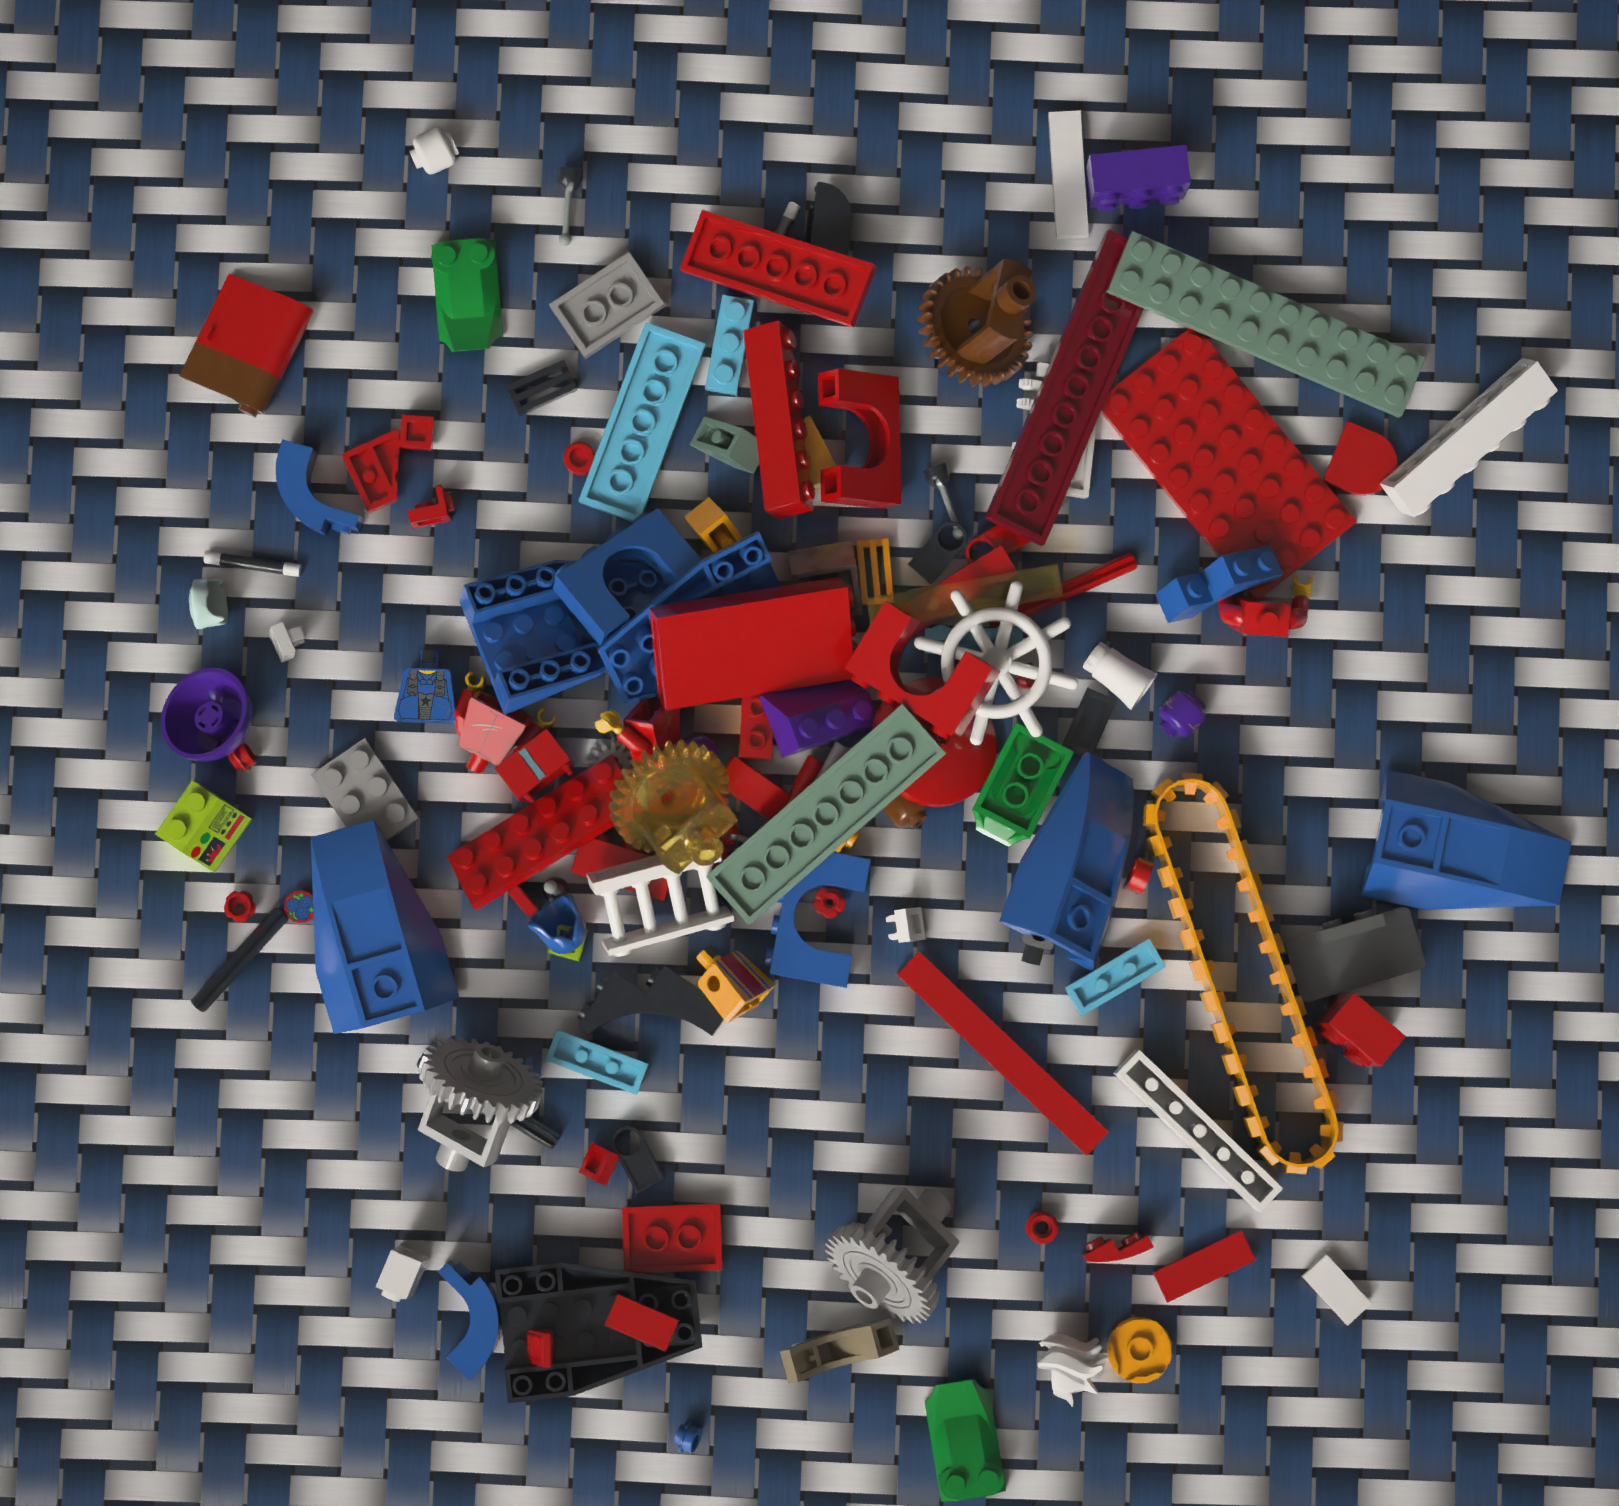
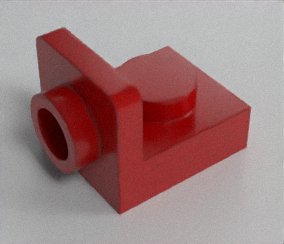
[407,484,455,529]

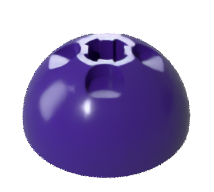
[161,668,253,761]

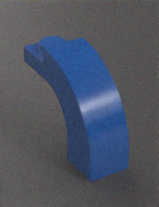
[276,439,364,536]
[438,1260,501,1380]

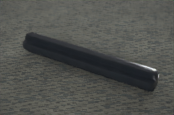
[191,907,289,1012]

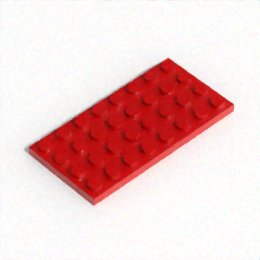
[1101,328,1357,597]

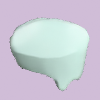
[189,578,228,629]

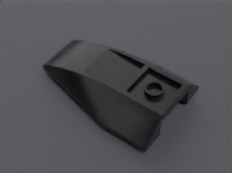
[495,1262,703,1403]

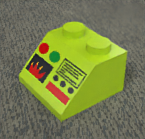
[155,780,252,873]

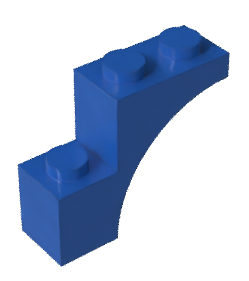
[1155,546,1283,623]

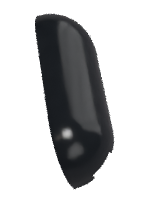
[804,181,852,255]

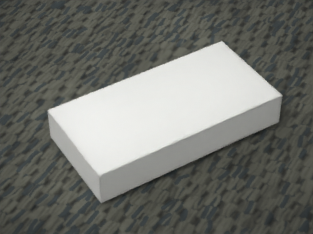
[1301,1254,1372,1326]

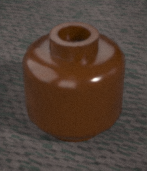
[882,795,929,828]

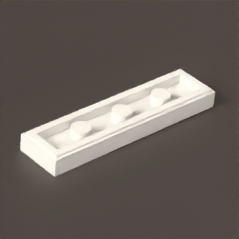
[1048,110,1089,240]

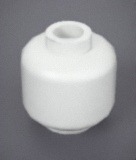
[409,127,459,175]

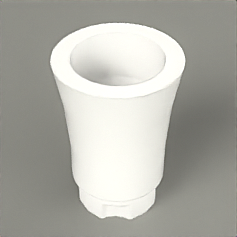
[1083,642,1158,710]

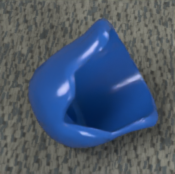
[527,894,587,954]

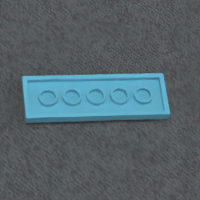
[578,322,706,522]

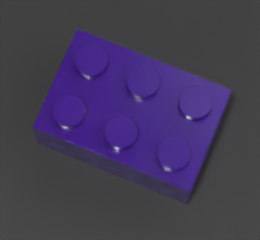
[1085,145,1191,212]

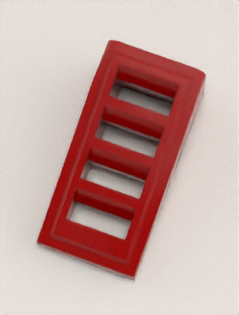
[527,1328,554,1368]

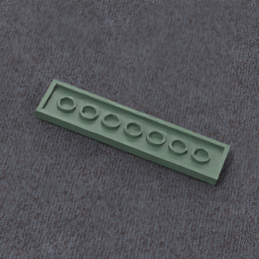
[706,704,947,926]

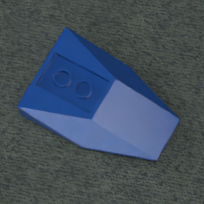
[460,560,666,715]

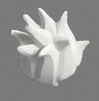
[1037,1333,1108,1407]

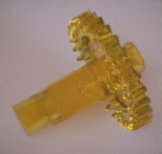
[609,740,738,874]

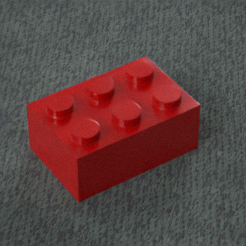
[1314,993,1406,1067]

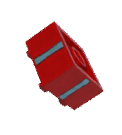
[494,729,575,804]

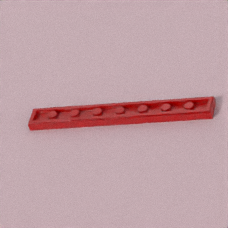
[897,952,1109,1156]

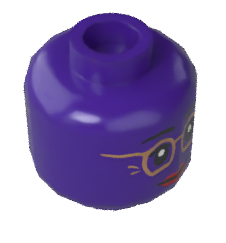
[1158,690,1206,738]

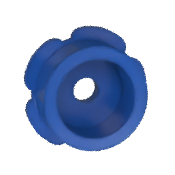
[674,1421,702,1453]

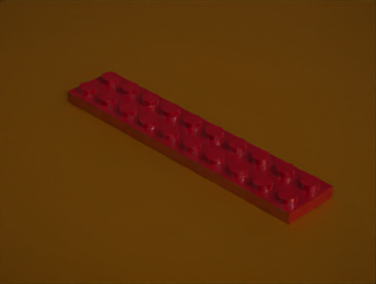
[985,229,1144,546]

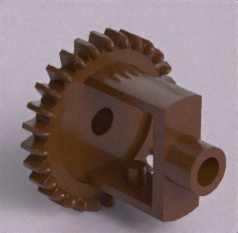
[917,259,1036,387]

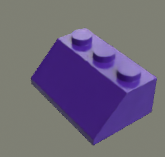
[759,679,876,758]

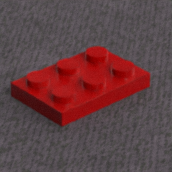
[622,1203,723,1273]

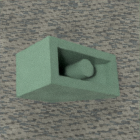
[689,416,759,474]

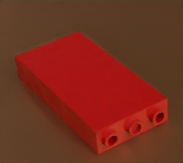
[649,577,856,710]

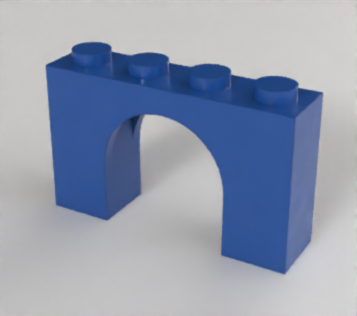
[553,508,701,645]
[764,852,871,988]

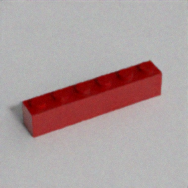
[743,320,815,520]

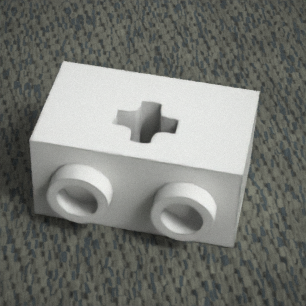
[376,1245,430,1302]

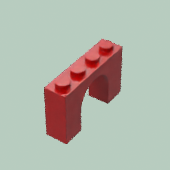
[818,368,902,508]
[844,601,1001,740]

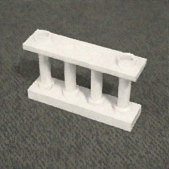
[587,840,734,956]

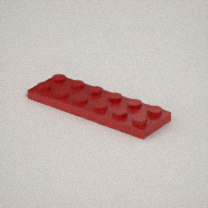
[680,210,877,328]
[447,754,642,911]

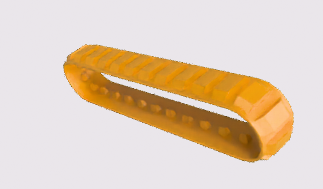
[1143,773,1344,1174]

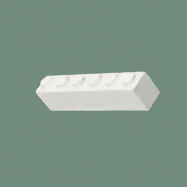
[1379,358,1558,517]
[1114,1050,1283,1213]

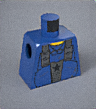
[394,650,457,724]

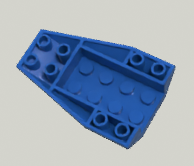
[596,531,781,705]
[999,752,1134,971]
[1360,770,1572,910]
[311,819,460,1034]

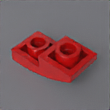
[716,755,790,820]
[1081,1232,1154,1262]

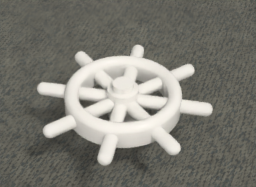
[914,581,1079,745]

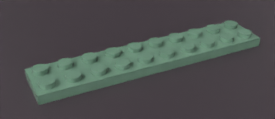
[1106,231,1425,418]

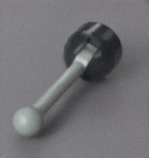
[557,167,583,246]
[923,462,964,540]
[543,877,569,901]

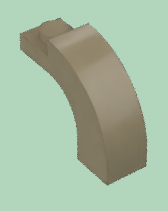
[780,1318,900,1384]

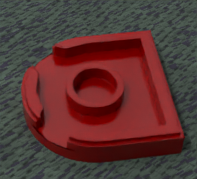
[1323,421,1397,496]

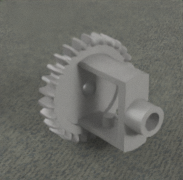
[418,1037,544,1172]
[825,1187,960,1323]

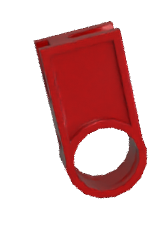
[965,525,1030,564]
[1123,857,1154,895]

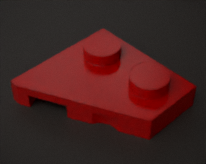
[341,429,400,514]

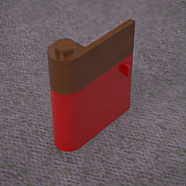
[179,274,314,418]

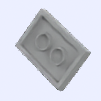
[549,252,665,359]
[311,738,420,841]

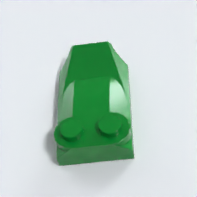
[431,238,504,352]
[972,723,1074,847]
[924,1379,1006,1502]

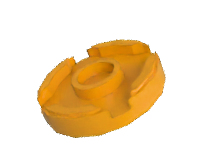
[1107,1317,1172,1383]

